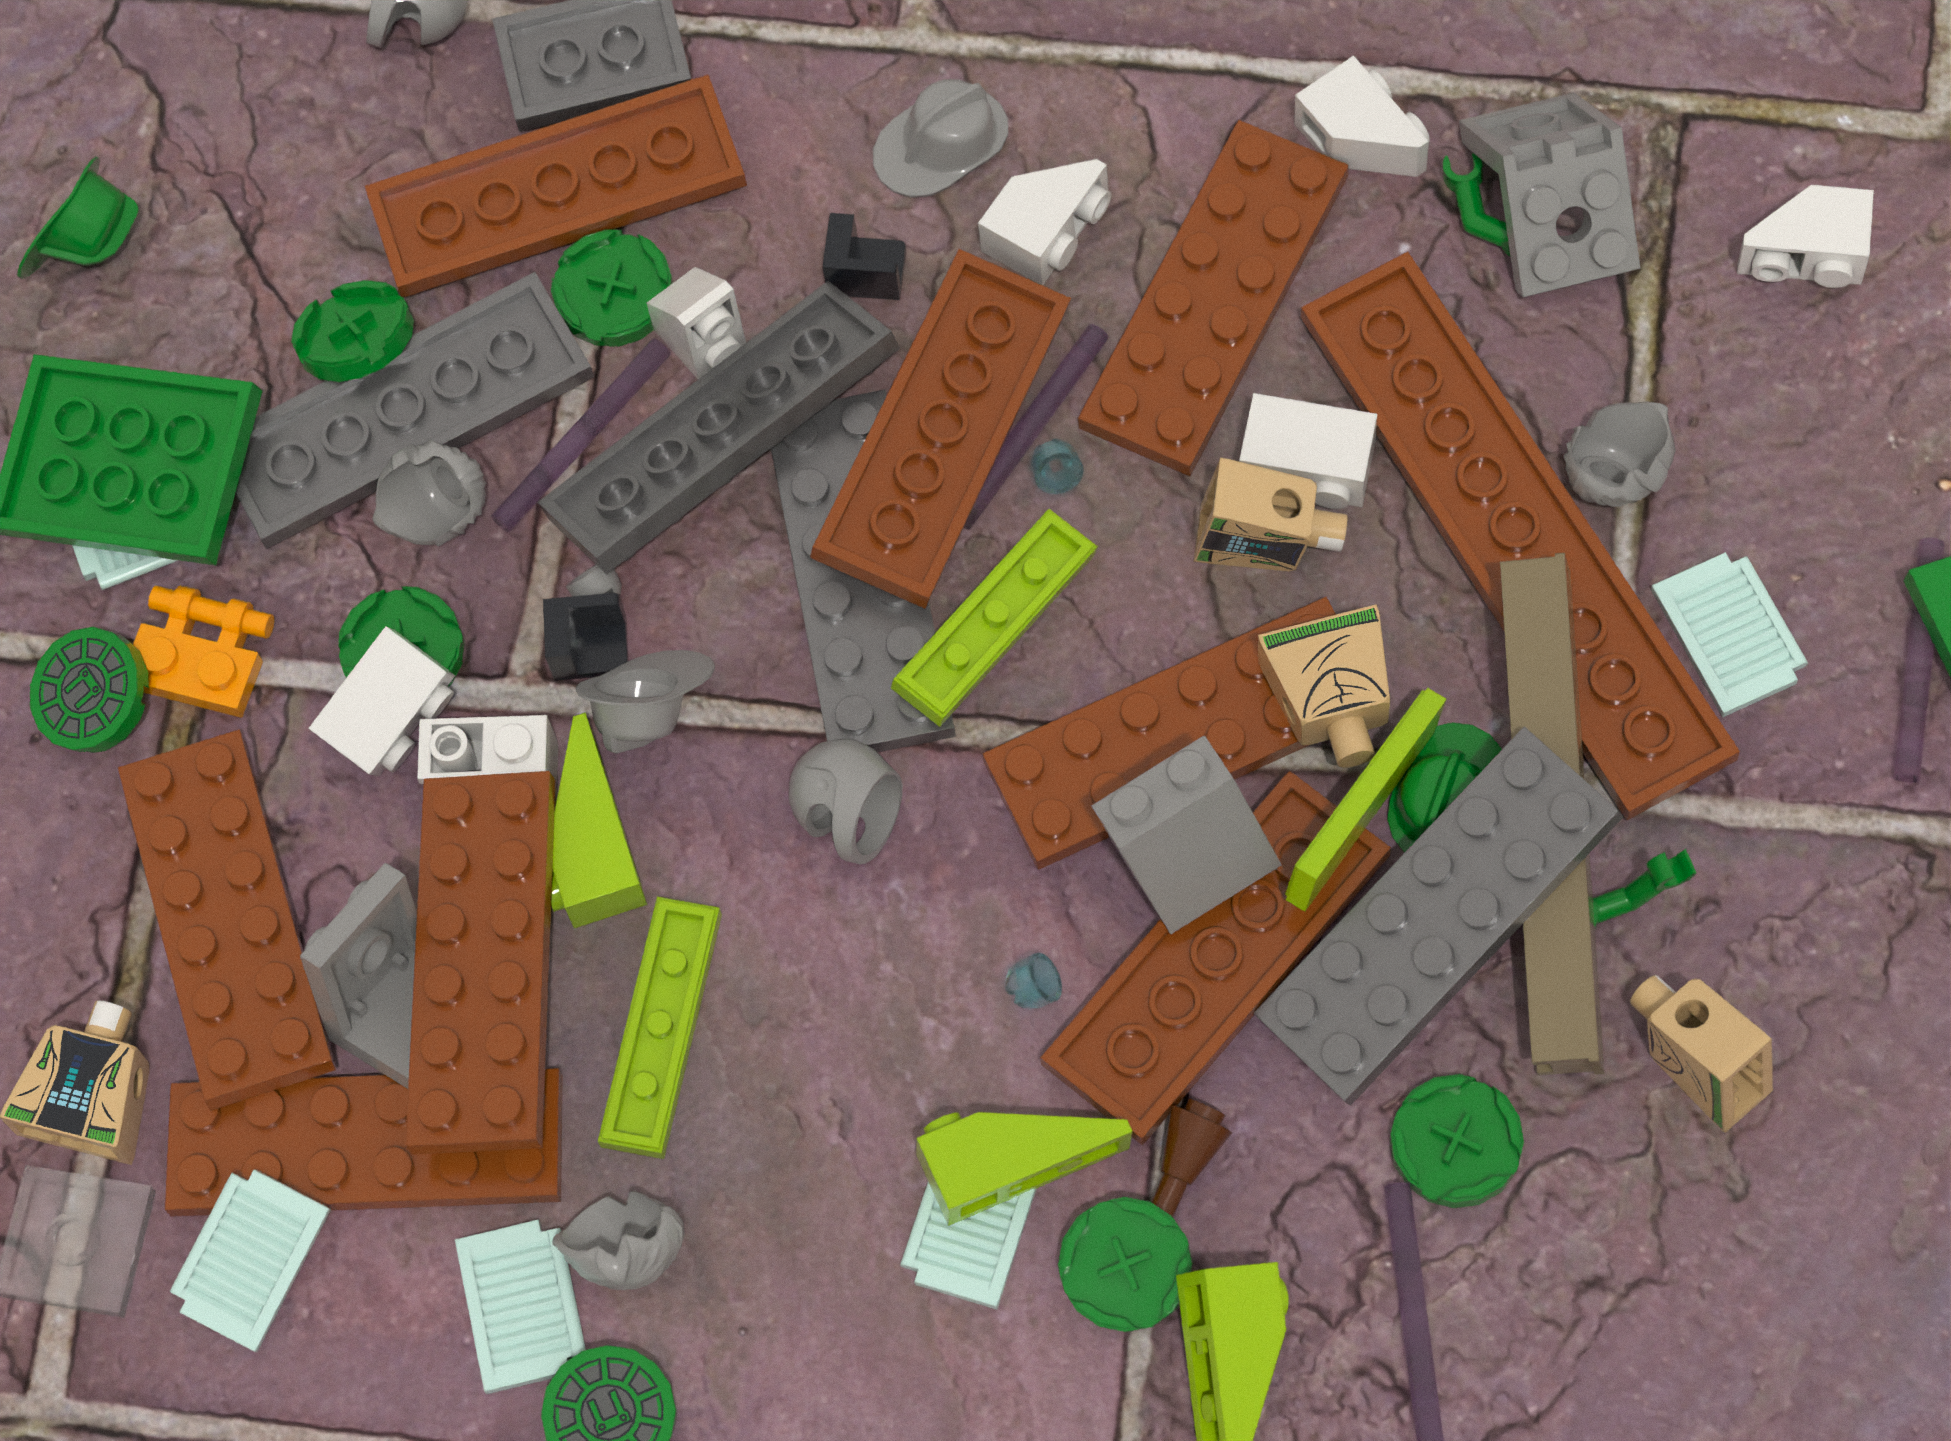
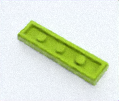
[891,509,1098,727]
[1285,688,1447,912]
[598,897,722,1159]

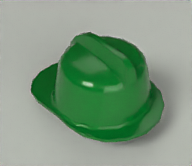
[17,156,138,280]
[1387,722,1502,853]

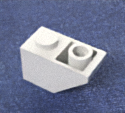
[1294,56,1430,177]
[978,159,1111,285]
[1737,185,1874,288]
[647,267,746,379]
[417,715,558,802]

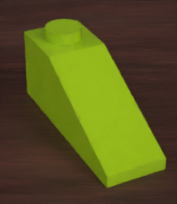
[551,713,647,929]
[916,1112,1133,1226]
[1176,1262,1289,1441]

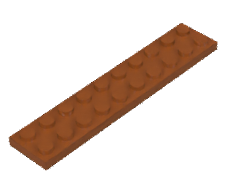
[1301,252,1740,820]

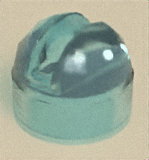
[1031,438,1084,494]
[1005,953,1062,1010]

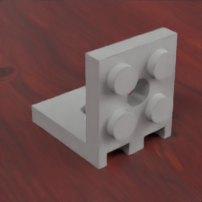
[1459,93,1640,297]
[300,863,417,1089]

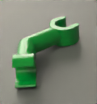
[1443,152,1511,257]
[1593,849,1696,930]

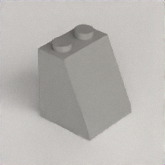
[1092,735,1282,934]

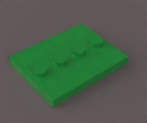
[0,354,263,566]

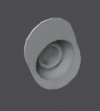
[873,79,1008,198]
[575,650,715,754]

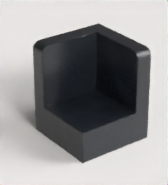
[822,213,906,301]
[543,593,629,681]

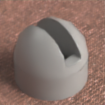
[566,564,622,596]

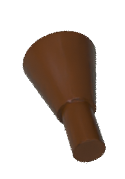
[1151,1099,1232,1217]

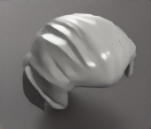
[1563,401,1676,507]
[372,440,486,546]
[552,1190,685,1290]

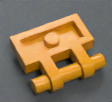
[133,585,274,718]

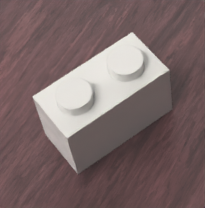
[1239,393,1377,509]
[308,626,455,776]

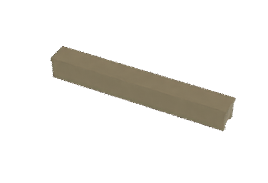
[1500,553,1605,1075]

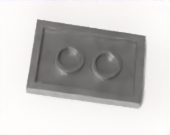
[492,0,691,132]

